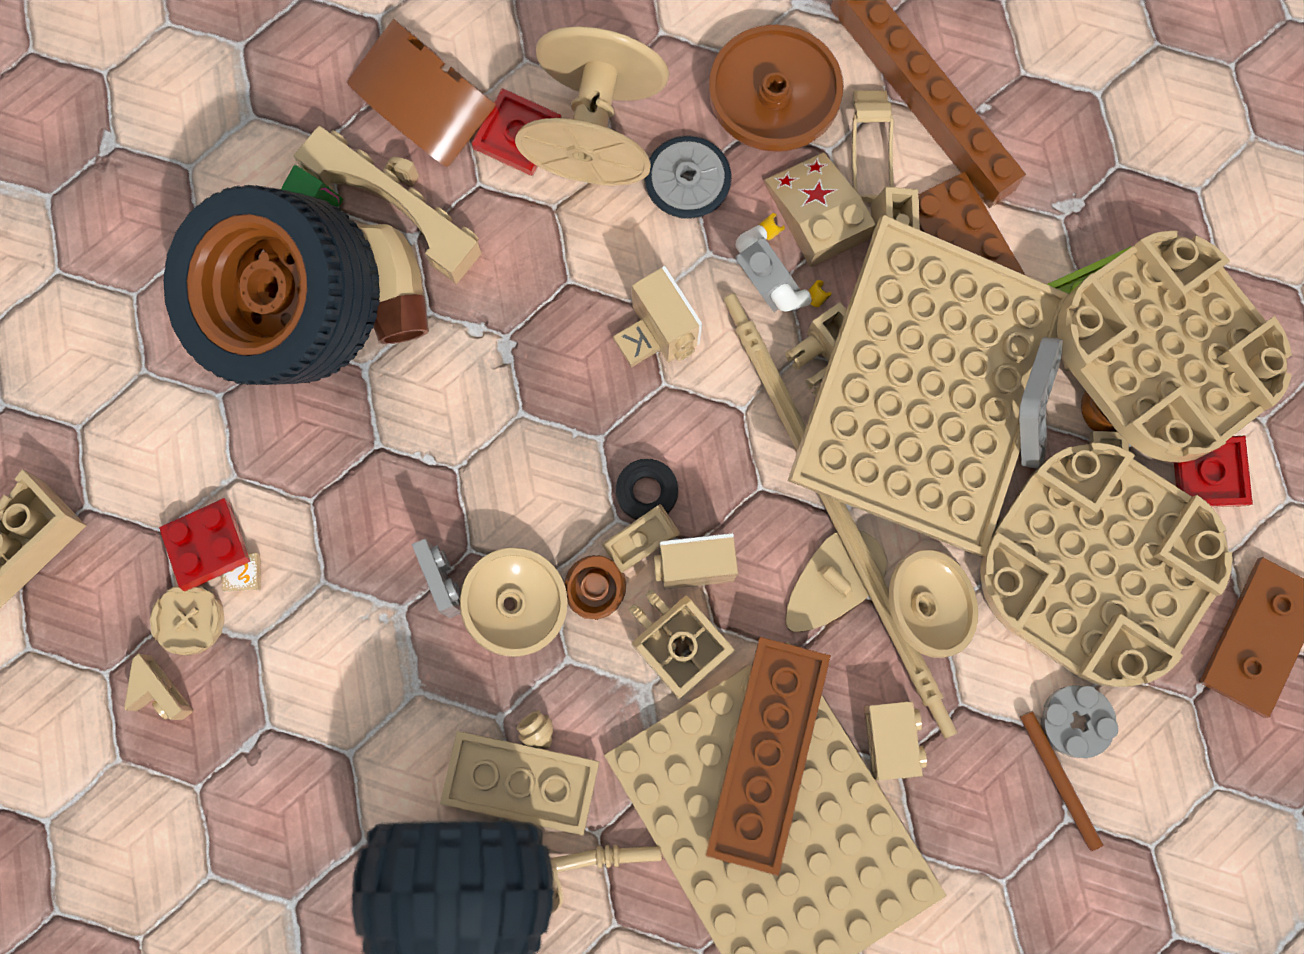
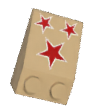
[764,152,876,267]

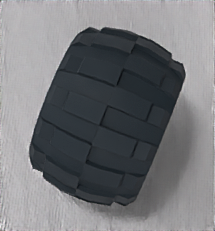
[351,821,553,954]

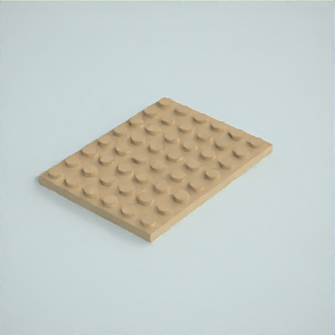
[787,215,1069,556]
[604,642,947,954]

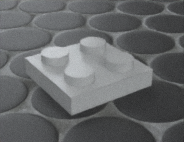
[412,539,461,618]

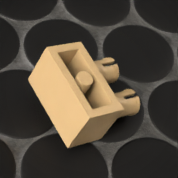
[785,302,847,397]

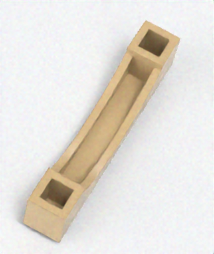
[293,126,482,284]

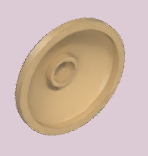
[459,548,568,657]
[889,550,978,658]

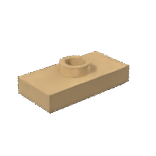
[601,504,680,573]

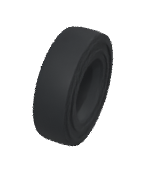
[615,459,678,520]

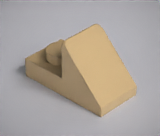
[125,654,194,720]

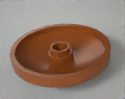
[709,24,843,151]

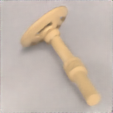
[551,844,662,913]

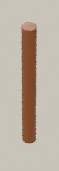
[1020,711,1103,851]

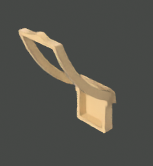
[852,90,894,203]

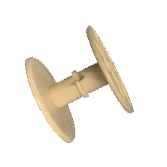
[515,27,669,186]

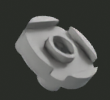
[1041,685,1118,758]

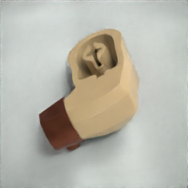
[357,224,429,344]

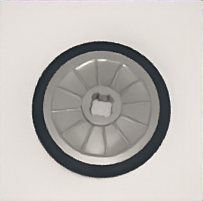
[644,136,732,219]

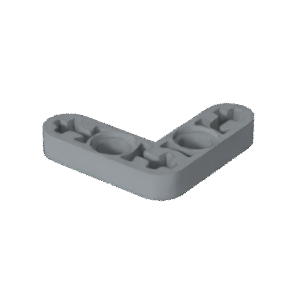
[1019,337,1063,469]

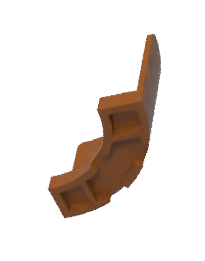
[347,18,496,167]

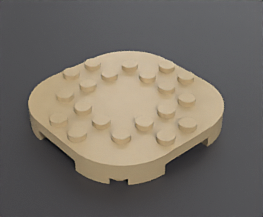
[1057,231,1292,462]
[980,443,1232,687]

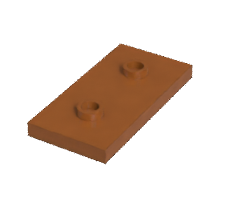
[1199,557,1304,718]

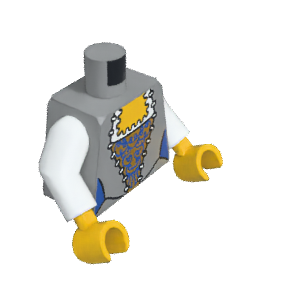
[735,213,832,312]

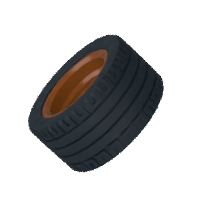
[163,185,380,385]

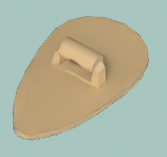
[785,530,887,632]

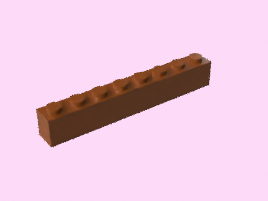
[830,0,1026,208]

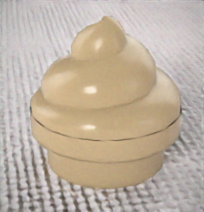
[517,711,553,749]

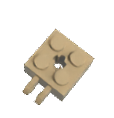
[629,589,735,700]

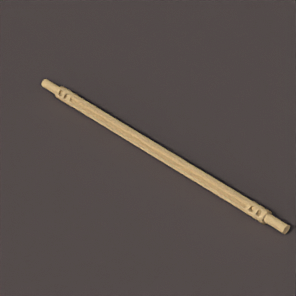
[723,293,958,739]

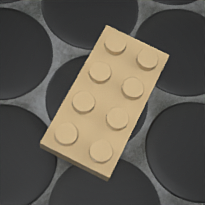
[440,731,600,836]

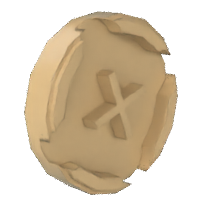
[150,586,225,656]

